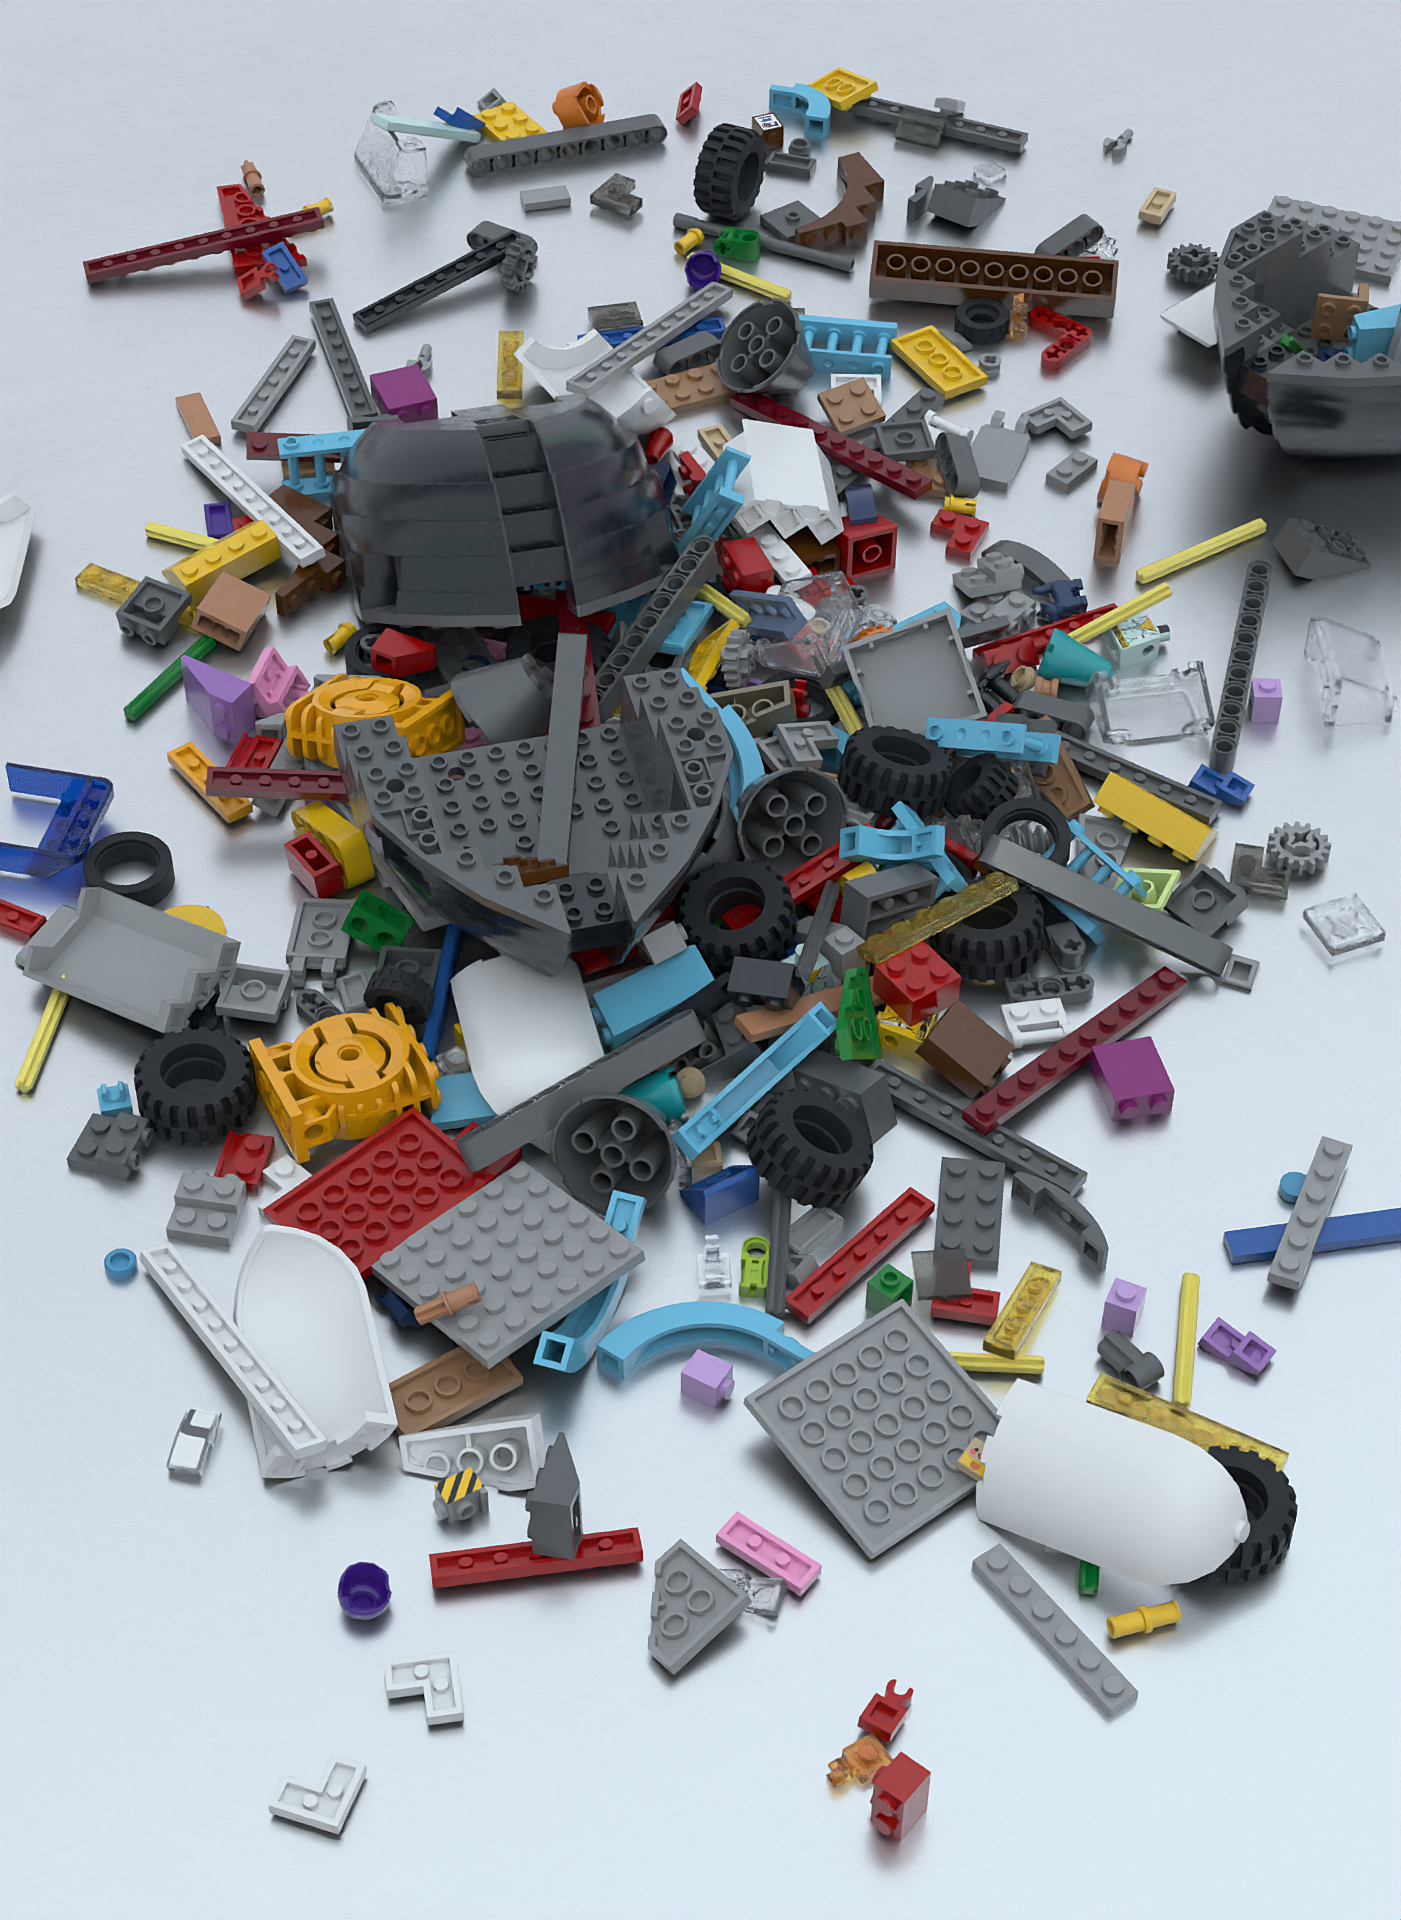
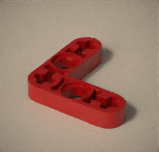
[1029,307,1092,372]

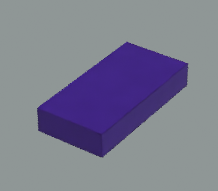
[204,502,234,539]

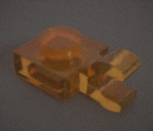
[1008,293,1028,338]
[826,1733,893,1788]

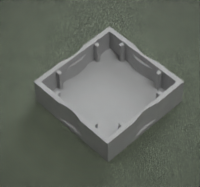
[841,608,989,736]

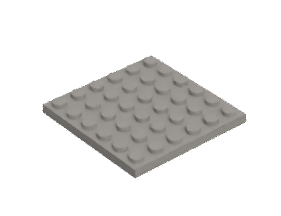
[371,1161,645,1369]
[743,1298,1001,1560]

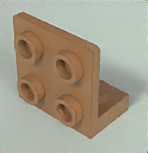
[1310,283,1369,342]

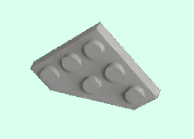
[647,1538,752,1675]

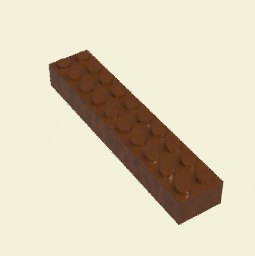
[869,240,1119,318]

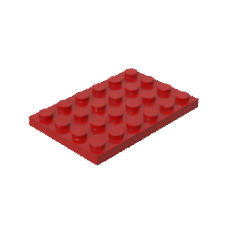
[263,1107,496,1280]

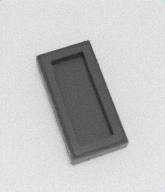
[765,151,817,178]

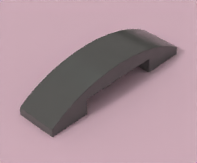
[981,540,1070,600]
[1011,1172,1109,1272]

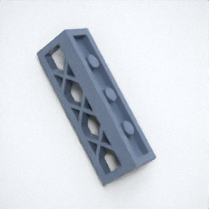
[729,590,808,640]

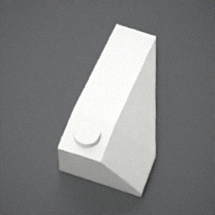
[398,1412,545,1491]

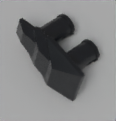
[976,660,1020,715]

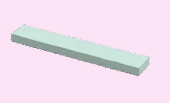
[370,113,482,143]

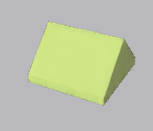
[1113,867,1181,913]

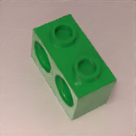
[340,889,415,953]

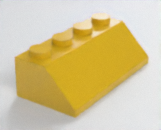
[162,520,281,607]
[1093,771,1219,863]

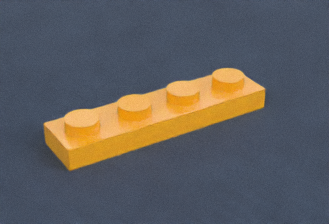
[167,742,253,824]

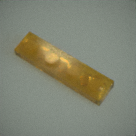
[497,331,524,400]
[983,1261,1062,1360]

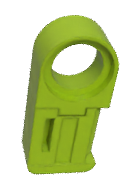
[738,1236,770,1298]

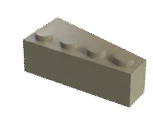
[709,680,797,739]

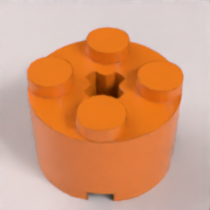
[552,81,605,130]
[1097,452,1149,508]

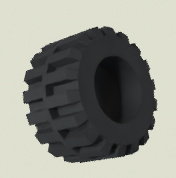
[943,752,1019,831]

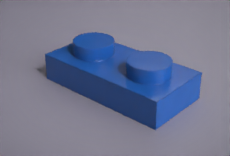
[261,241,308,295]

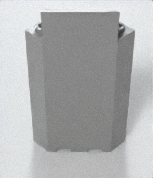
[15,887,241,1033]

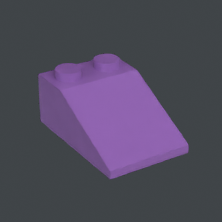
[180,655,256,745]

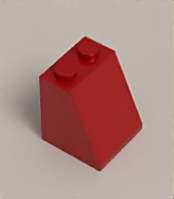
[832,514,898,579]

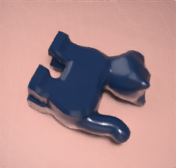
[1032,578,1088,623]

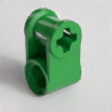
[713,227,761,262]

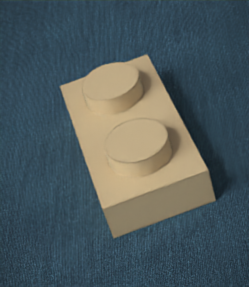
[1138,187,1177,225]
[698,424,732,462]

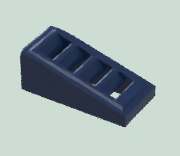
[652,461,678,505]

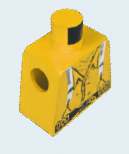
[875,1005,939,1064]

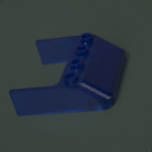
[0,762,115,878]

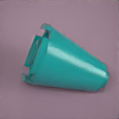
[1036,628,1115,690]
[615,1064,689,1127]

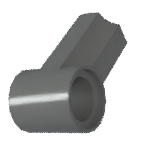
[1097,1330,1165,1395]

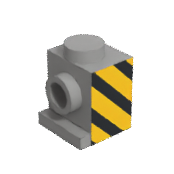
[432,1467,489,1525]

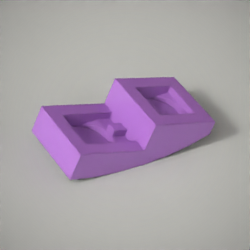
[1198,1316,1277,1375]

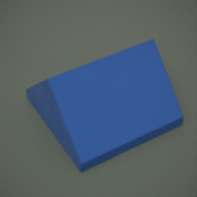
[679,1165,760,1226]

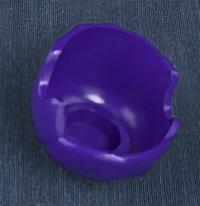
[685,251,721,290]
[337,1561,392,1620]

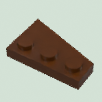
[493,855,570,886]

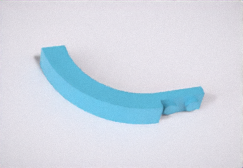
[681,668,765,823]
[672,1001,838,1161]
[533,1190,647,1373]
[597,1301,816,1381]

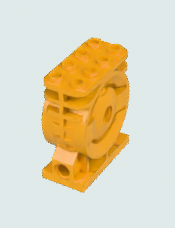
[284,673,465,769]
[248,1002,442,1164]

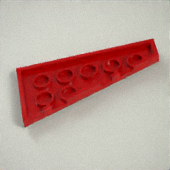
[217,184,307,275]

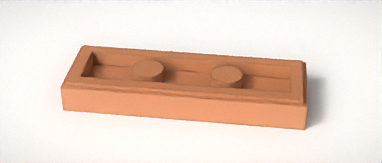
[175,392,221,444]

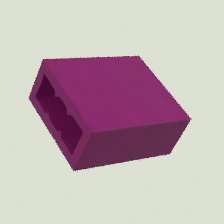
[370,364,438,423]
[1089,1036,1175,1121]

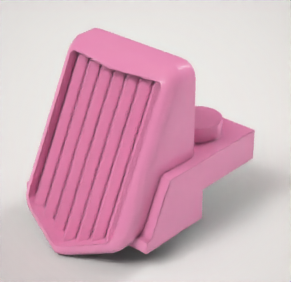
[247,646,311,718]

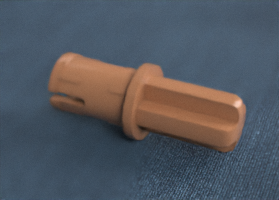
[241,160,265,197]
[414,1281,482,1325]

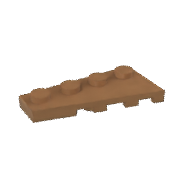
[1029,714,1095,821]

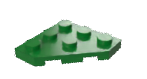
[835,968,883,1061]

